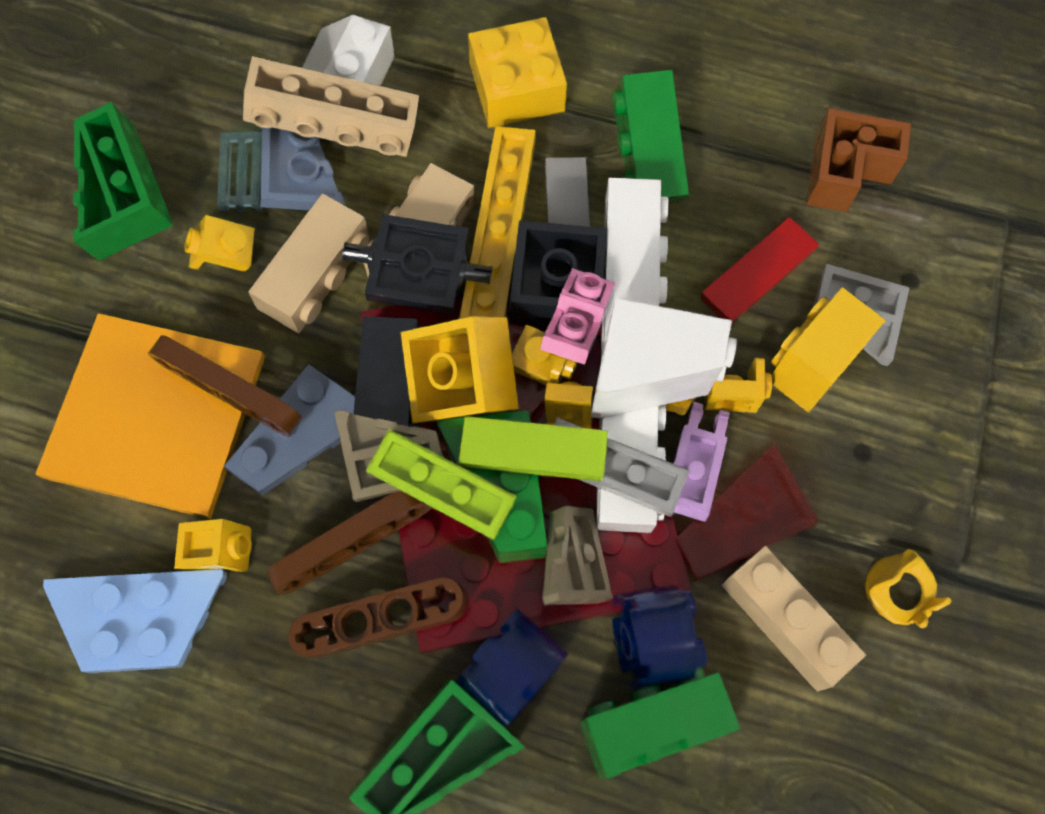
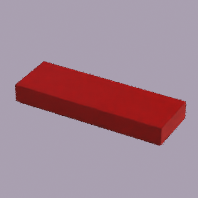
[700,217,819,325]

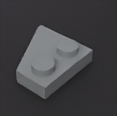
[813,264,910,366]

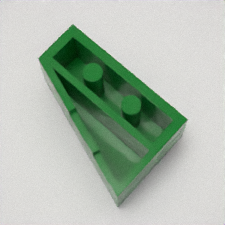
[611,70,689,204]
[73,101,173,261]
[436,410,547,563]
[580,668,741,779]
[349,678,525,814]

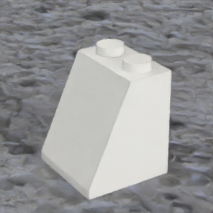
[590,298,737,419]

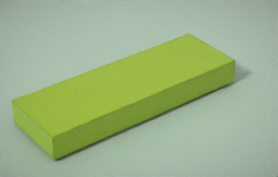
[459,416,608,481]
[366,429,517,541]

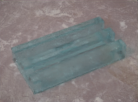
[217,132,262,212]

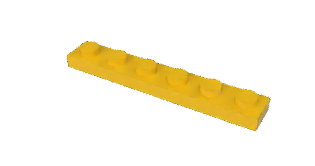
[459,126,536,319]

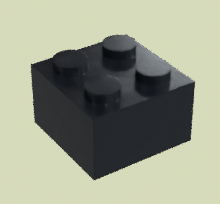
[510,220,607,326]

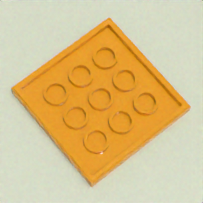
[35,313,265,519]

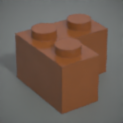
[806,108,911,212]

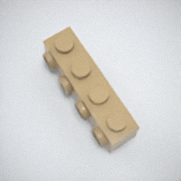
[243,56,419,157]

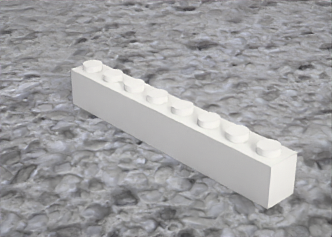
[596,178,668,533]

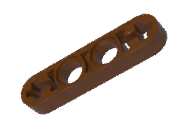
[148,335,303,437]
[267,491,432,595]
[288,577,468,658]

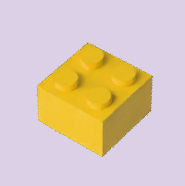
[468,17,567,128]
[770,287,886,413]
[401,316,519,424]

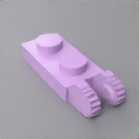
[673,401,730,522]

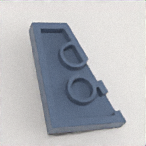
[260,127,345,210]
[224,364,355,496]

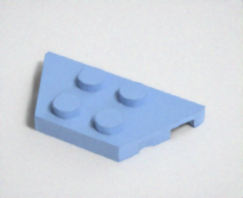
[43,569,227,673]

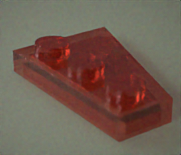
[676,444,819,582]

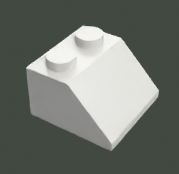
[302,15,394,86]

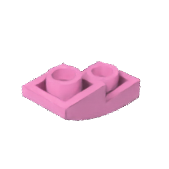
[540,268,615,365]

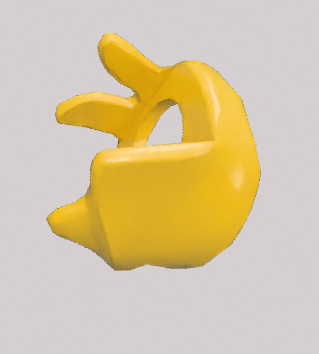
[865,549,951,628]

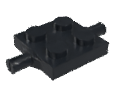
[342,214,493,315]

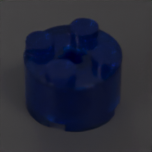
[612,585,707,690]
[456,609,568,728]

